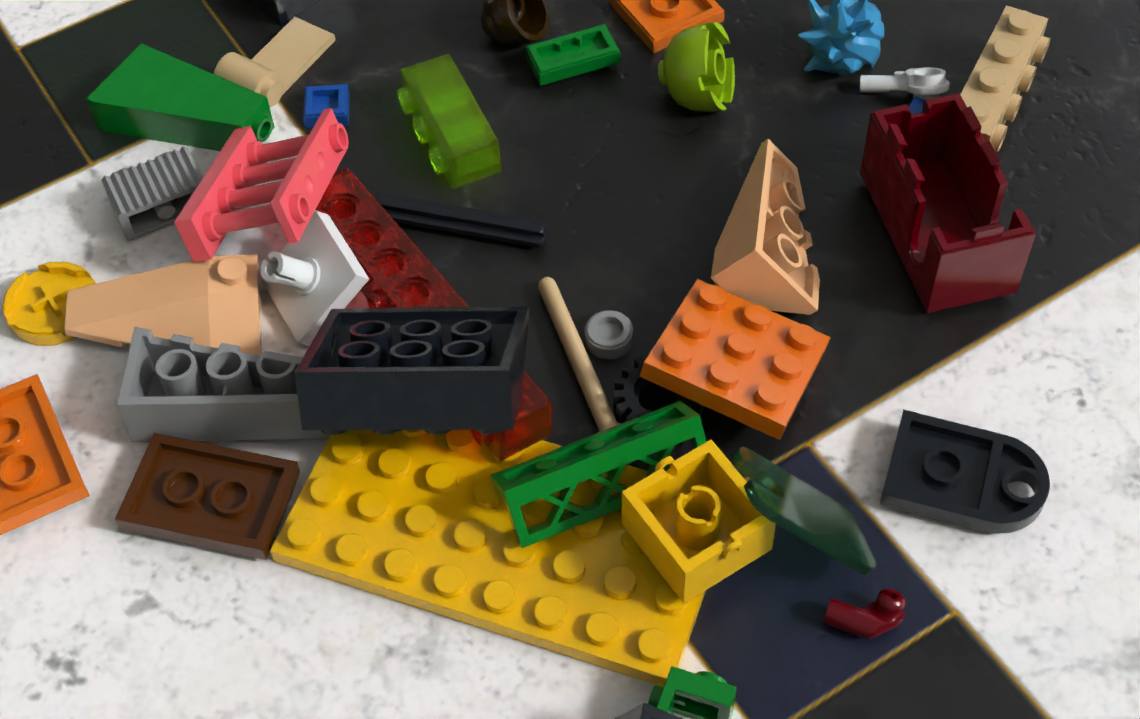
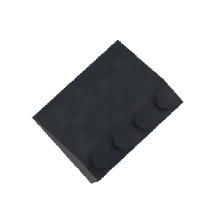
[294,306,530,435]

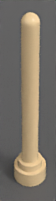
[538,277,632,465]

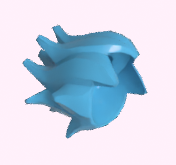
[798,0,885,76]

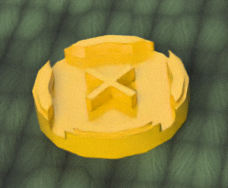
[2,262,96,346]

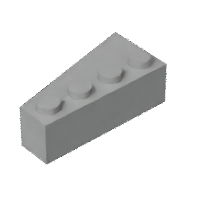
[117,327,330,442]

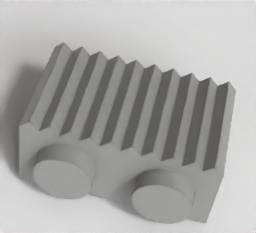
[101,146,203,241]

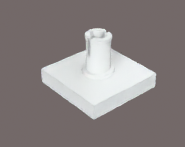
[260,210,369,346]

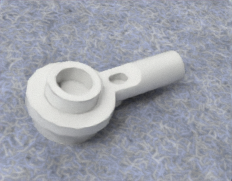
[860,67,950,100]

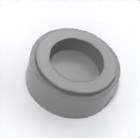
[585,310,633,359]

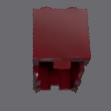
[860,93,1036,313]

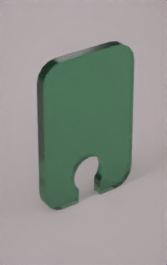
[733,447,877,575]

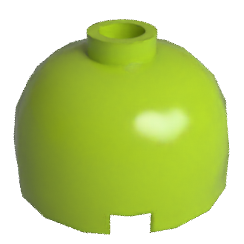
[658,22,735,112]

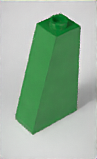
[86,43,275,151]

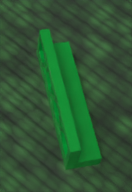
[490,401,707,548]

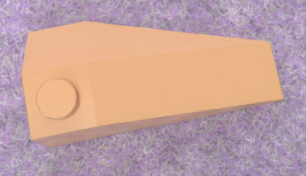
[711,138,820,315]
[64,254,262,356]

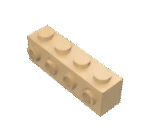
[960,5,1051,152]

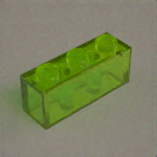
[397,53,502,189]

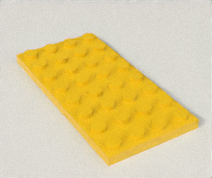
[270,430,706,685]

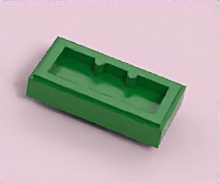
[525,24,620,86]

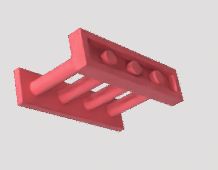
[174,108,349,263]

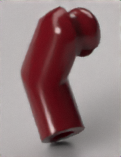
[823,589,906,639]

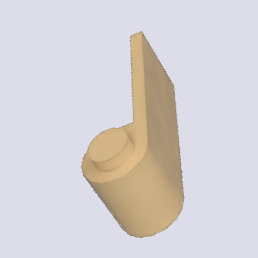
[214,17,336,107]

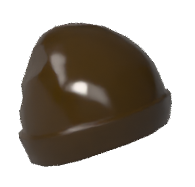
[481,0,550,45]

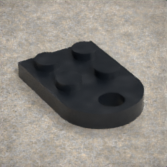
[880,409,1050,534]

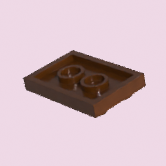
[115,433,300,560]

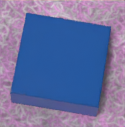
[303,84,350,129]

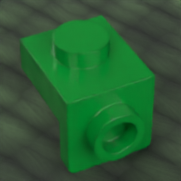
[648,666,737,719]

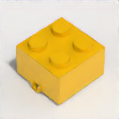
[622,439,777,604]

